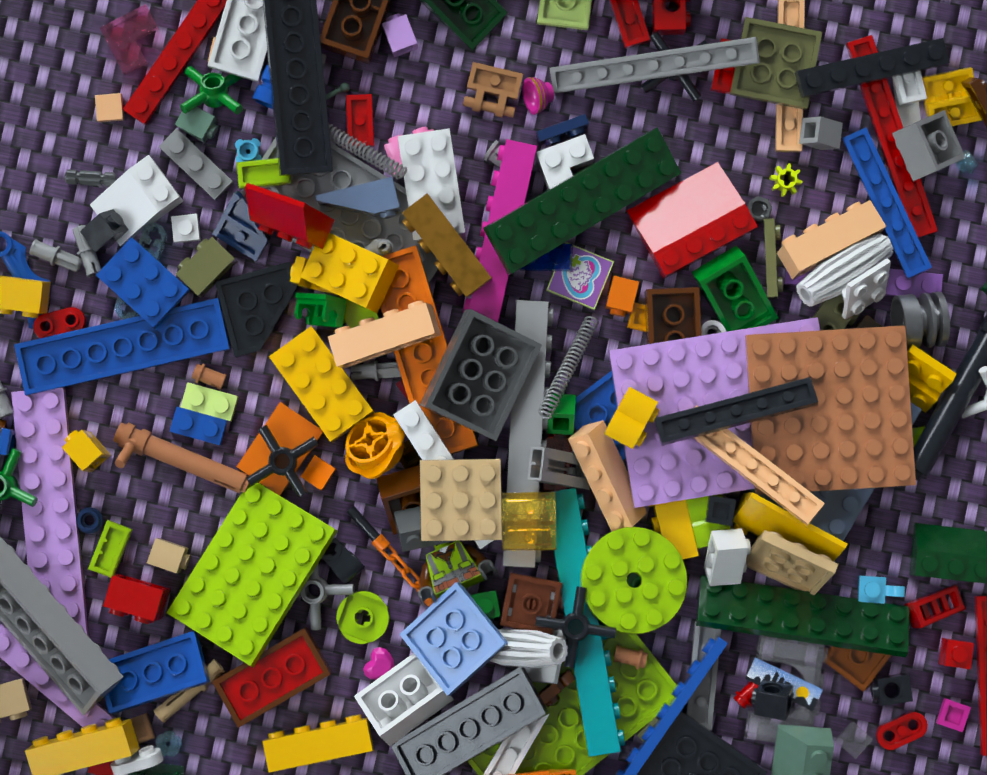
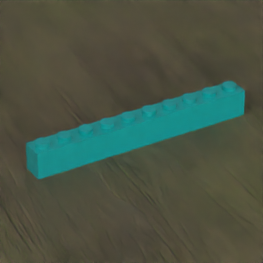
[545,488,625,757]

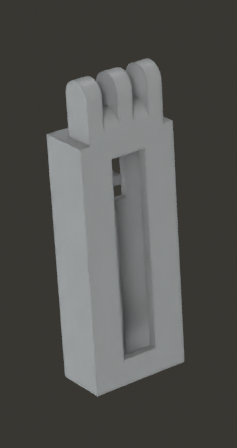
[527,447,591,490]

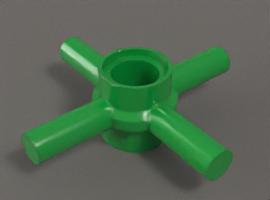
[180,66,243,114]
[0,448,38,507]

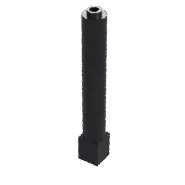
[914,313,987,481]

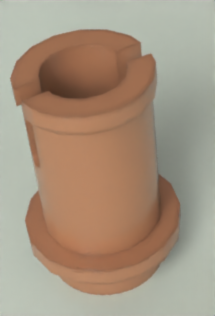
[191,363,227,390]
[613,645,648,670]

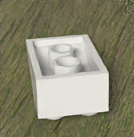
[90,155,183,247]

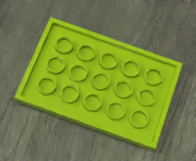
[166,483,338,668]

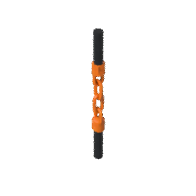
[346,506,437,607]

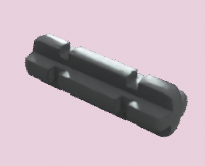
[65,169,117,187]

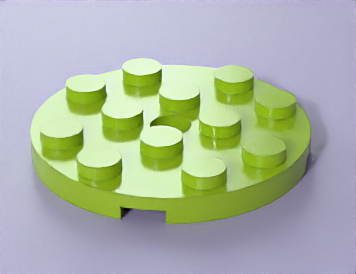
[580,527,687,634]

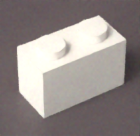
[704,528,751,586]

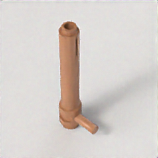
[113,422,249,494]

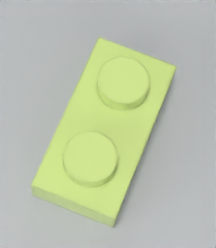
[181,382,239,422]

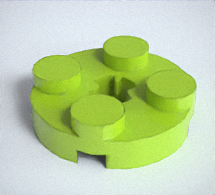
[336,591,389,644]

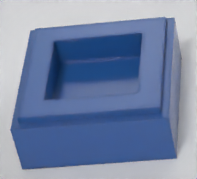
[0,428,16,456]

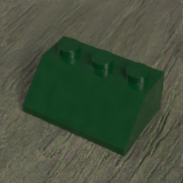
[909,523,987,584]

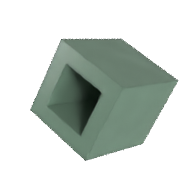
[175,107,219,144]

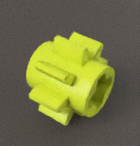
[769,163,803,197]

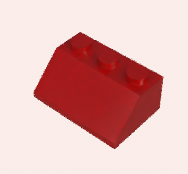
[245,183,335,250]

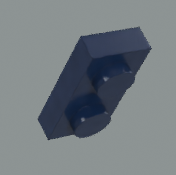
[536,114,589,147]

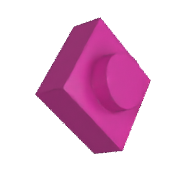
[936,698,971,732]

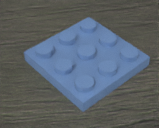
[399,582,508,696]

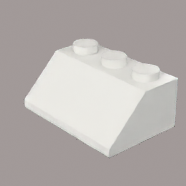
[354,653,454,746]

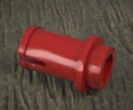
[733,681,759,709]

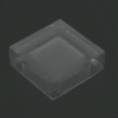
[835,721,873,759]

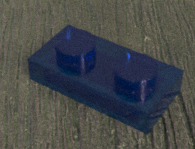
[519,244,573,271]

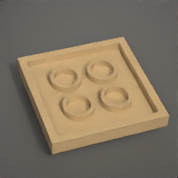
[420,459,502,541]
[746,530,838,595]

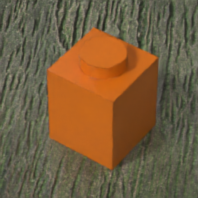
[605,276,639,317]

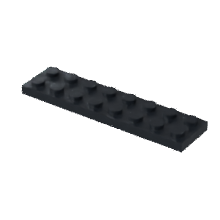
[263,0,333,176]

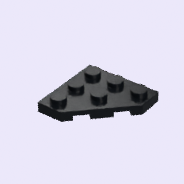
[215,261,298,358]

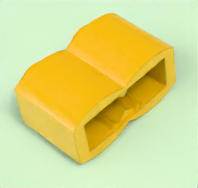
[604,387,660,449]

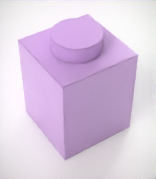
[382,14,418,57]

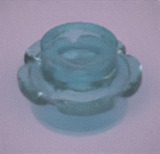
[955,150,978,174]
[156,730,182,757]

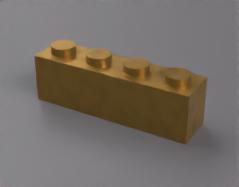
[402,193,492,298]

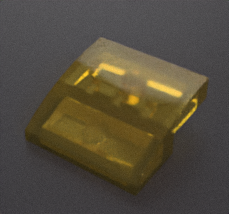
[502,492,556,551]

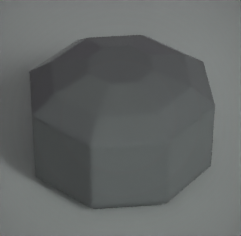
[747,196,772,224]

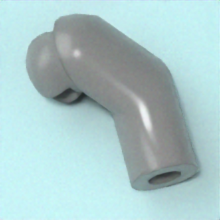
[364,239,394,256]

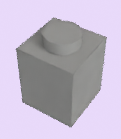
[799,116,843,150]

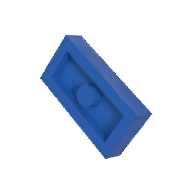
[169,407,228,446]

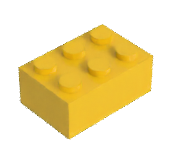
[300,233,400,313]

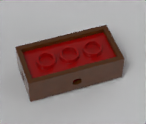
[212,627,333,728]

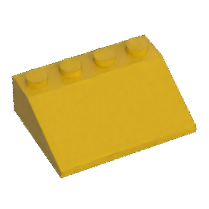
[733,492,848,562]

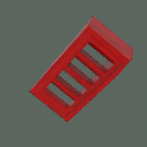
[904,585,965,628]

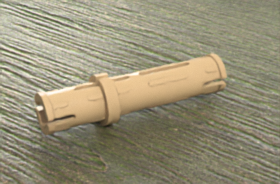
[153,659,225,723]

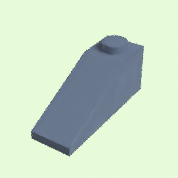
[316,177,401,219]

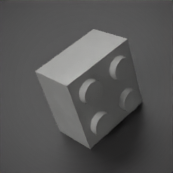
[892,110,966,181]

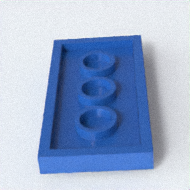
[105,631,210,715]

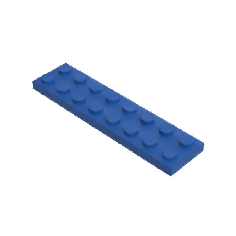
[14,298,230,396]

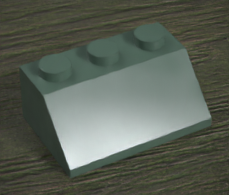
[771,724,834,775]

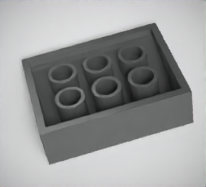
[420,309,542,441]

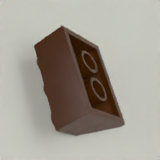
[376,465,421,535]

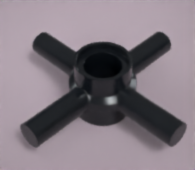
[641,31,708,102]
[246,425,319,497]
[535,586,616,668]

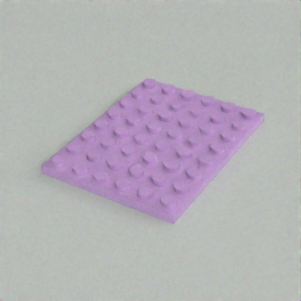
[608,317,820,508]

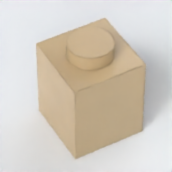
[147,538,190,573]

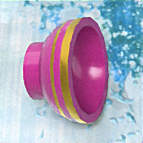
[522,77,554,115]

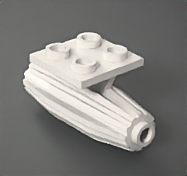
[796,233,893,320]
[490,628,568,684]

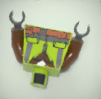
[418,541,498,606]

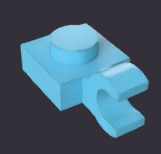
[857,576,905,604]

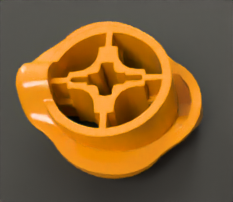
[345,412,405,479]

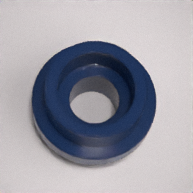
[76,507,103,534]

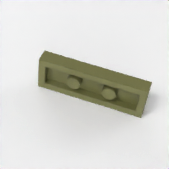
[764,218,783,299]

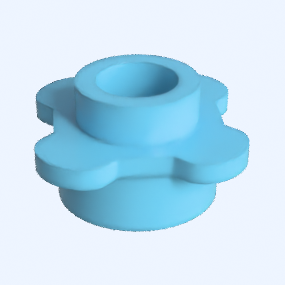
[235,138,262,162]

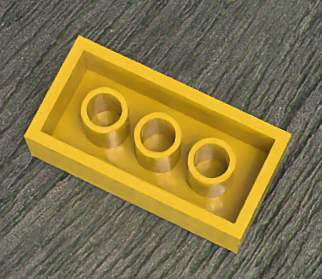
[269,326,374,443]

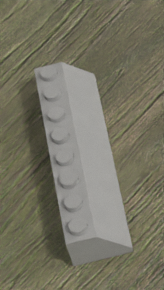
[0,537,123,716]

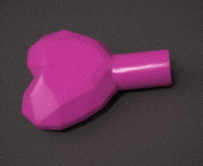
[363,647,395,680]

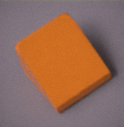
[301,455,337,491]

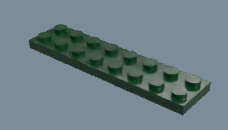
[483,127,681,274]
[696,575,909,657]

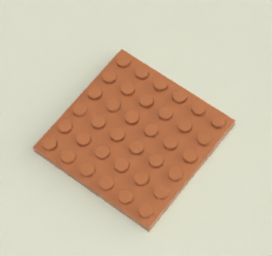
[745,326,916,495]

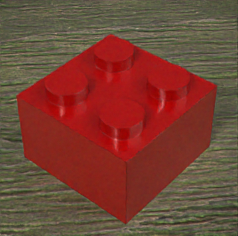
[103,574,171,624]

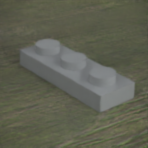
[159,128,234,201]

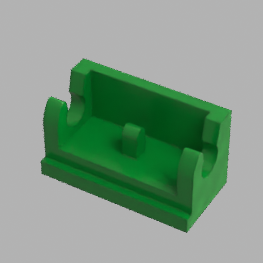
[294,292,347,328]

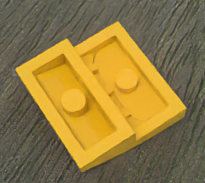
[922,67,982,126]

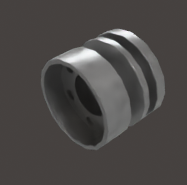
[890,292,950,350]

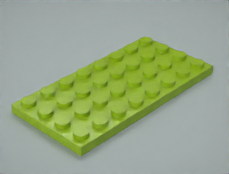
[468,623,677,775]

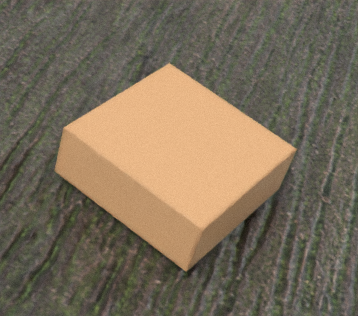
[95,93,124,123]

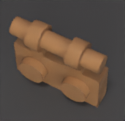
[463,62,523,118]

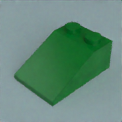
[691,246,778,332]

